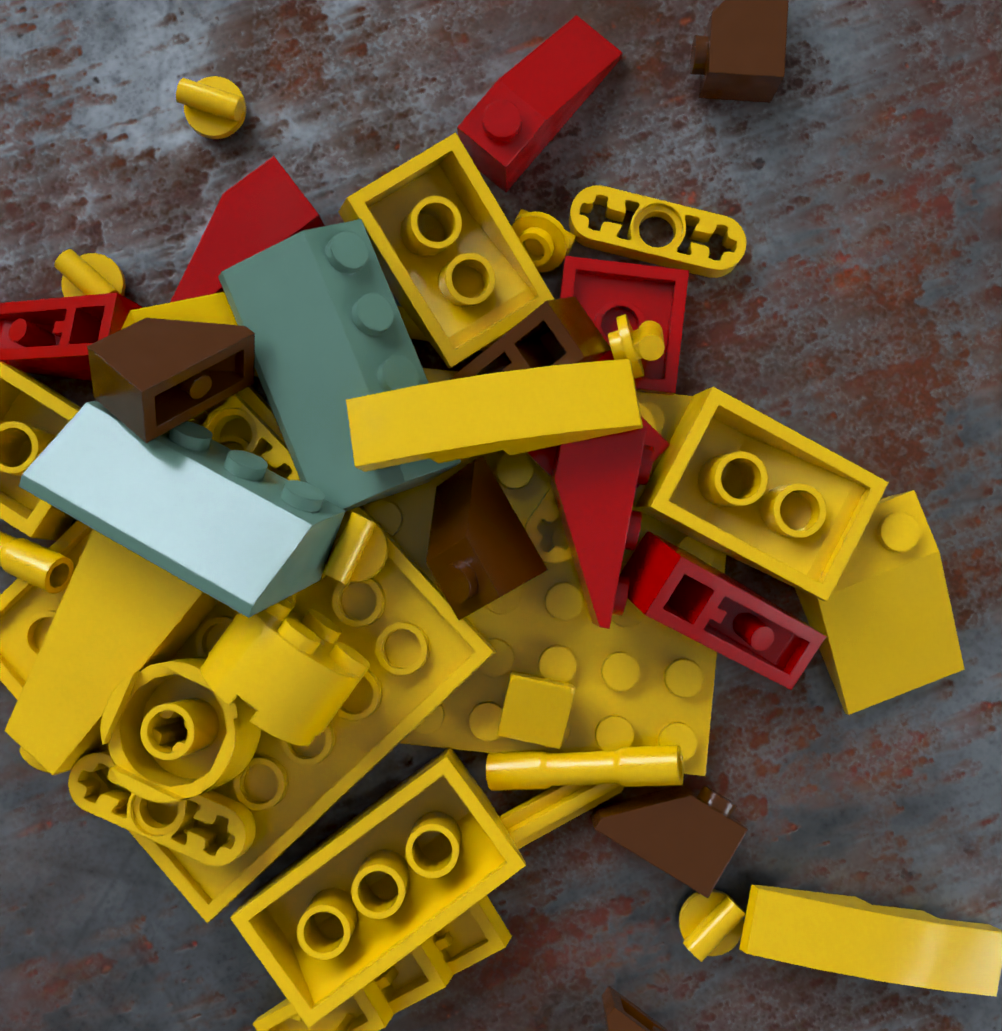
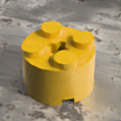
[200,599,370,746]
[100,657,261,803]

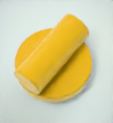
[176,76,246,139]
[512,209,577,272]
[54,249,126,297]
[608,314,665,379]
[323,512,389,584]
[679,889,746,962]

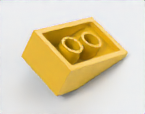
[338,132,554,368]
[635,387,889,602]
[794,490,965,715]

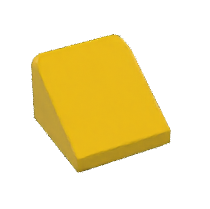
[497,671,576,749]

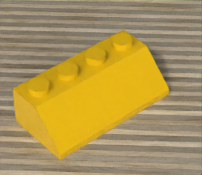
[230,748,526,1029]

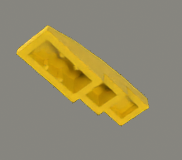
[346,359,643,472]
[739,884,1002,997]
[252,895,512,1031]

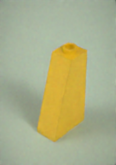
[4,529,219,776]

